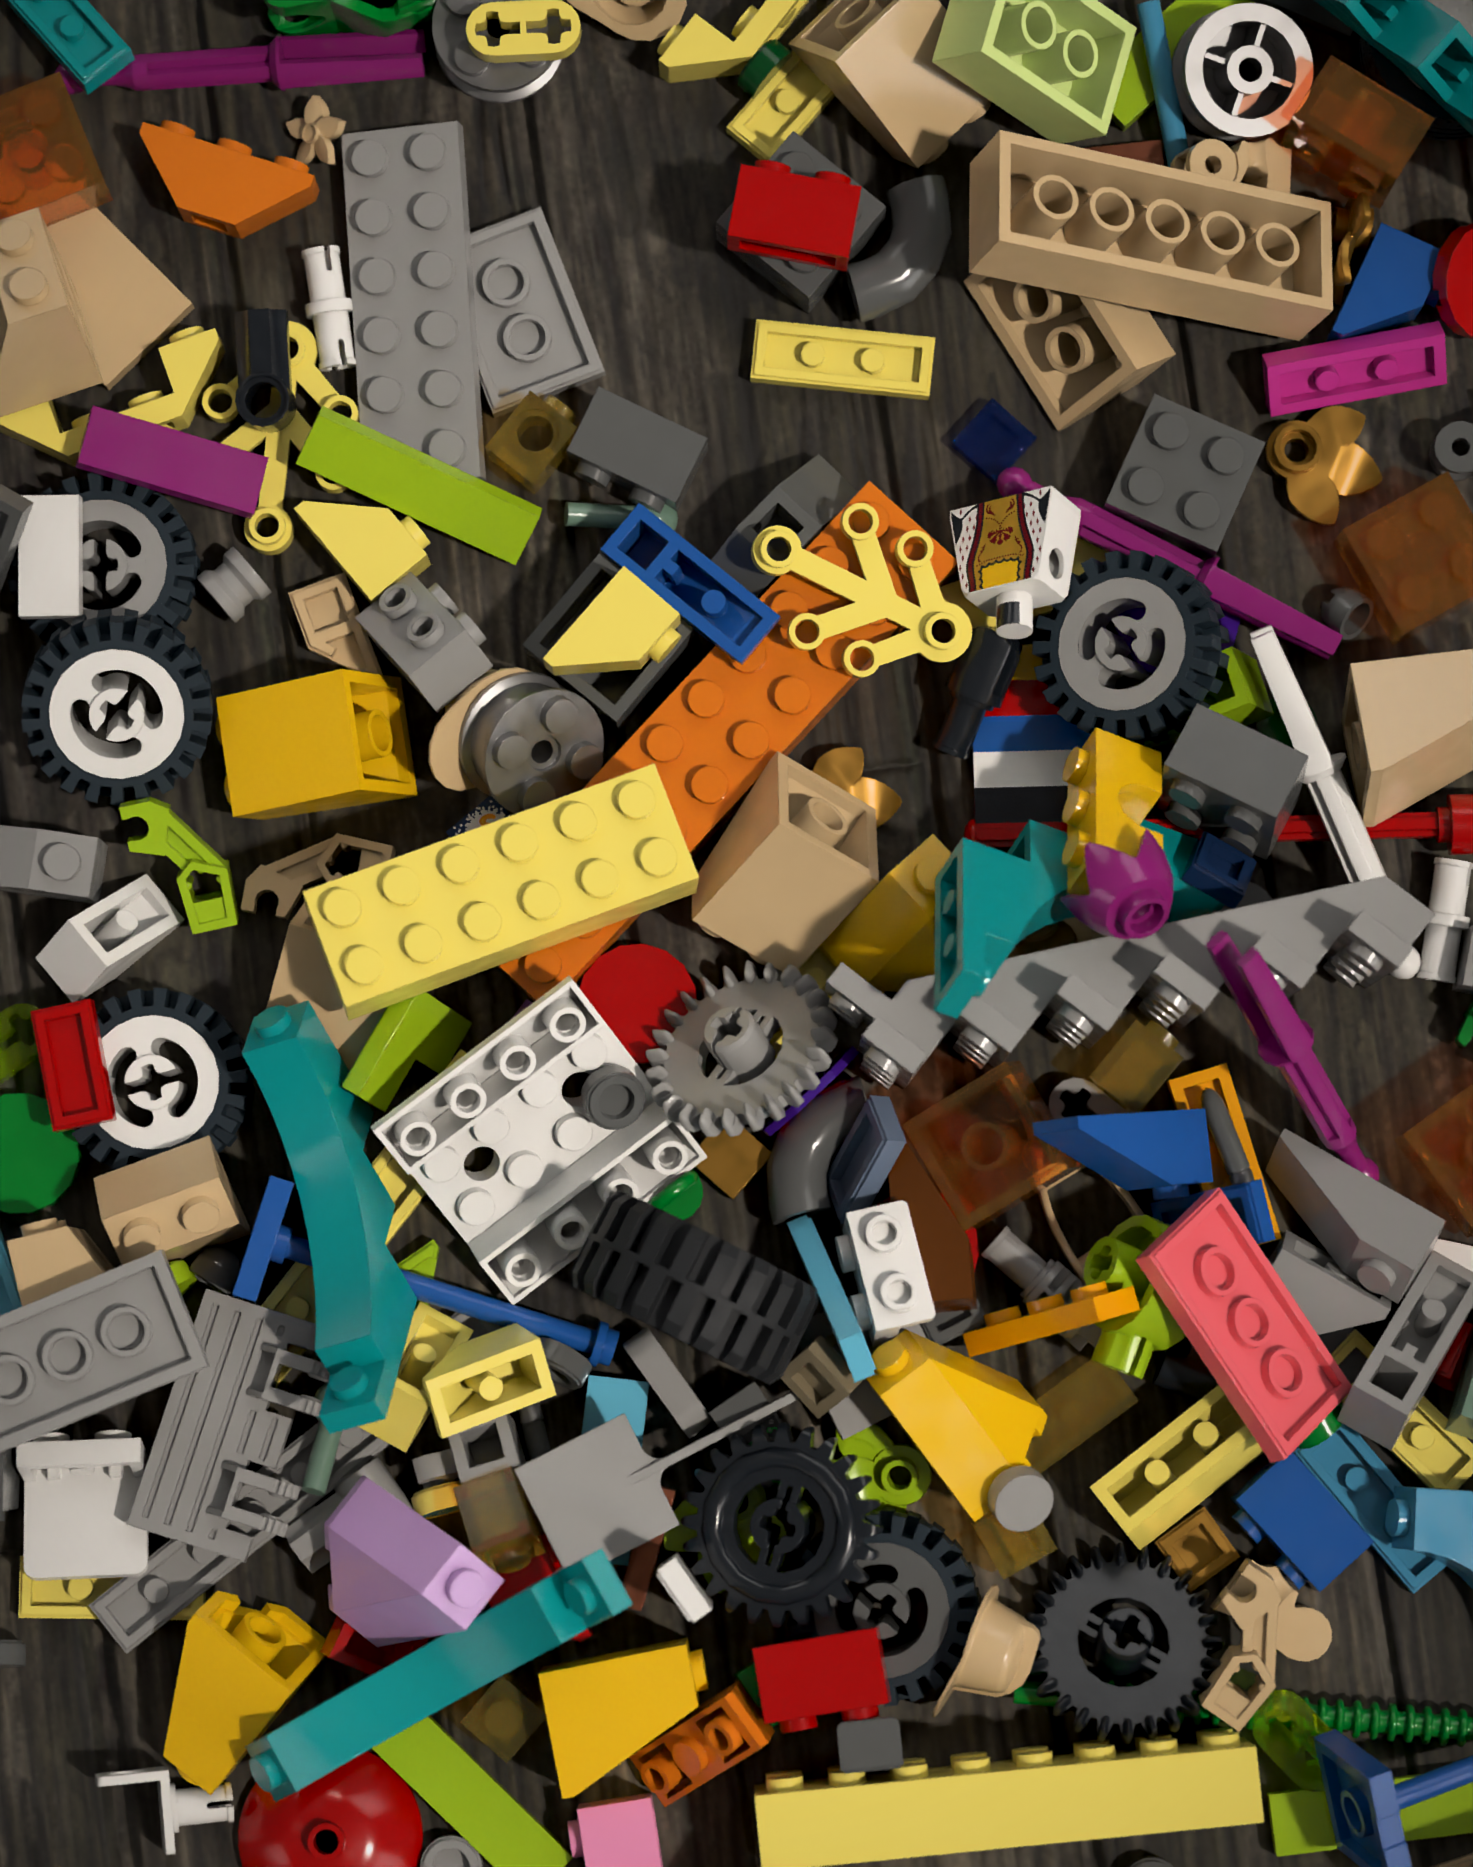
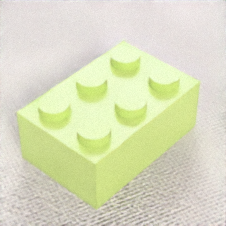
[932,0,1137,144]

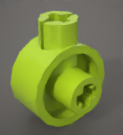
[1084,1215,1186,1380]

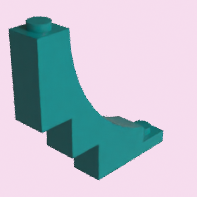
[1314,0,1473,136]
[934,820,1224,1019]
[242,1000,417,1434]
[245,1548,633,1802]

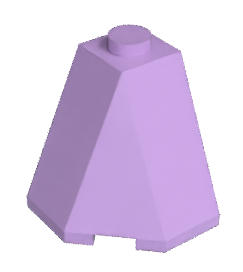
[324,1475,505,1647]

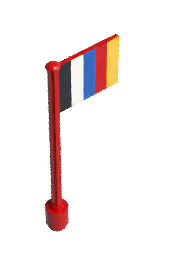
[963,644,1473,855]

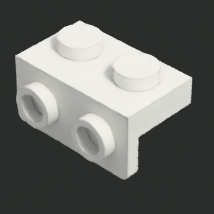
[835,1200,935,1347]

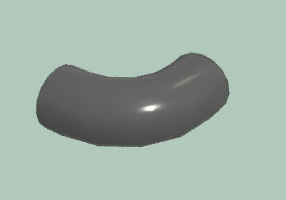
[846,175,952,323]
[766,1076,867,1225]

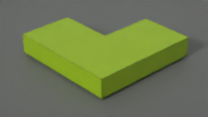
[342,992,472,1112]

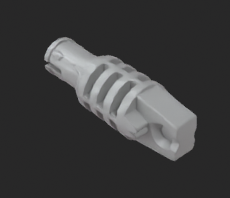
[981,1226,1102,1351]

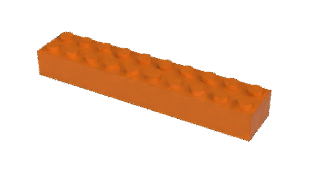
[496,481,958,1002]

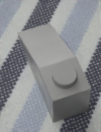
[0,825,108,904]
[1265,1128,1446,1304]
[1337,1250,1473,1450]

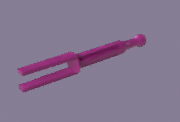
[54,29,426,95]
[997,466,1343,660]
[1205,930,1380,1181]

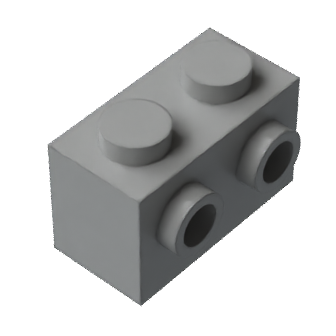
[355,571,493,713]

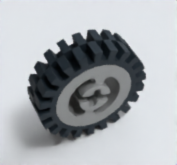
[7,473,201,644]
[1032,550,1230,745]

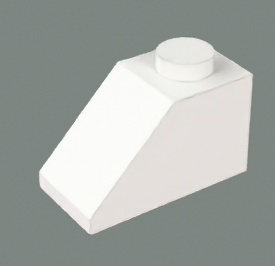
[36,874,185,1002]

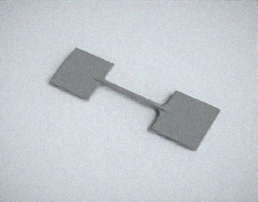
[513,1293,928,1568]

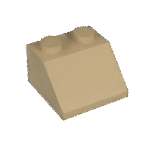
[93,1136,251,1265]

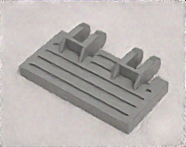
[127,1289,330,1563]

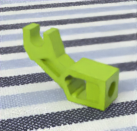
[119,797,239,935]

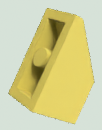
[294,501,431,604]
[543,566,682,676]
[358,1301,474,1453]
[422,1323,556,1439]

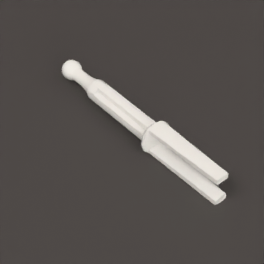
[1250,624,1421,979]

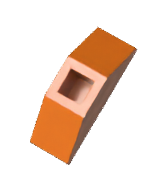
[139,120,320,239]
[629,1680,775,1807]

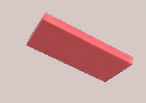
[1135,1187,1352,1463]

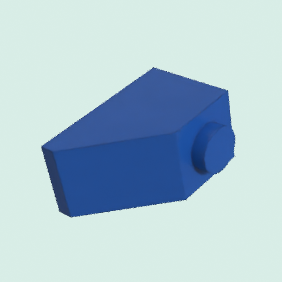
[1325,222,1440,342]

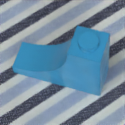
[1386,1486,1473,1590]

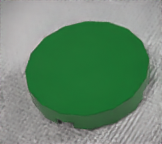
[0,1093,82,1214]

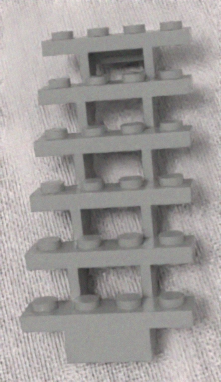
[824,876,1435,1090]

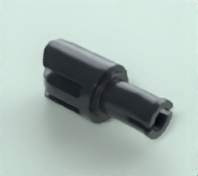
[932,626,1022,759]

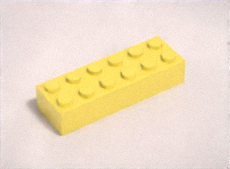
[302,763,699,1021]

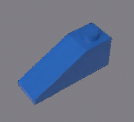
[600,503,781,665]
[1033,1108,1213,1200]

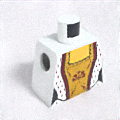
[950,485,1081,639]

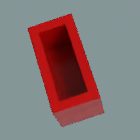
[727,160,862,272]
[752,1626,892,1733]

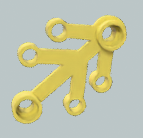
[202,321,359,555]
[751,503,972,678]

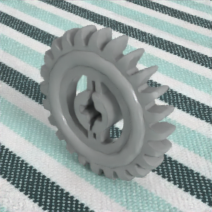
[645,960,838,1137]

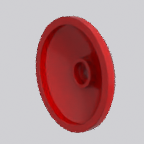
[238,1750,424,1867]

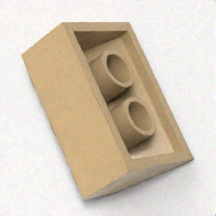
[963,273,1176,431]

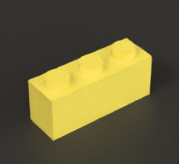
[1090,1385,1264,1551]

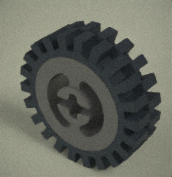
[787,1507,980,1706]

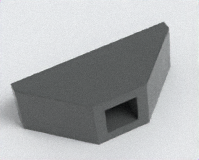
[711,454,859,599]

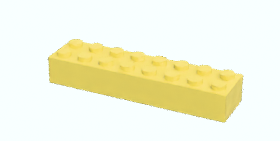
[754,1727,1264,1867]

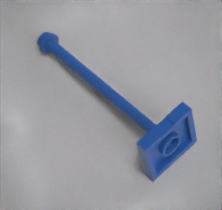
[232,1175,620,1367]
[1313,1729,1473,1867]

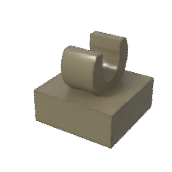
[781,1334,863,1419]

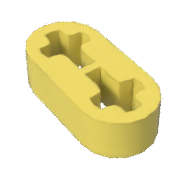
[466,0,581,63]

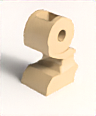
[1170,137,1292,193]
[1210,1558,1332,1662]

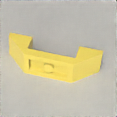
[657,0,809,83]
[0,326,225,467]

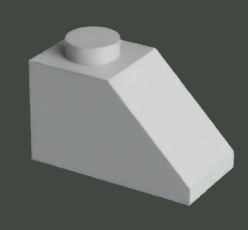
[1268,1230,1392,1335]

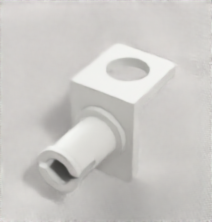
[94,1766,234,1855]

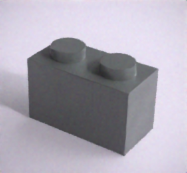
[567,386,708,514]

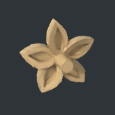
[286,95,346,165]

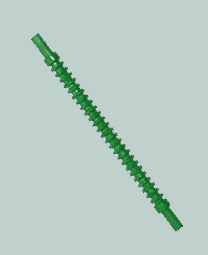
[1013,1680,1473,1747]

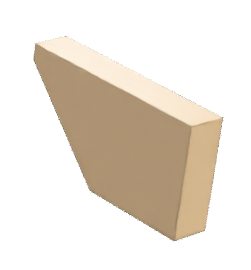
[288,572,383,675]

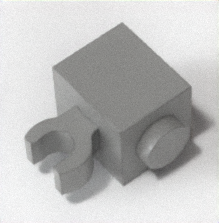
[412,1414,526,1497]

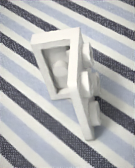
[16,1430,149,1581]

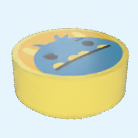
[411,1481,475,1519]

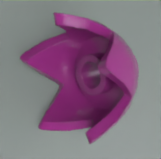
[1060,829,1173,939]

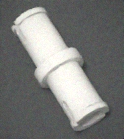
[301,245,356,372]
[1416,857,1473,983]

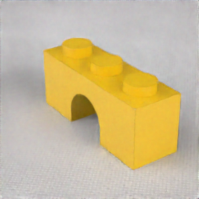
[1062,728,1163,895]

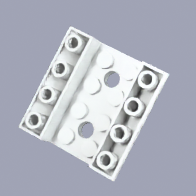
[371,975,708,1305]

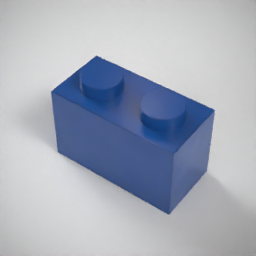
[1230,1452,1374,1592]

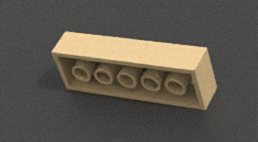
[969,130,1333,341]

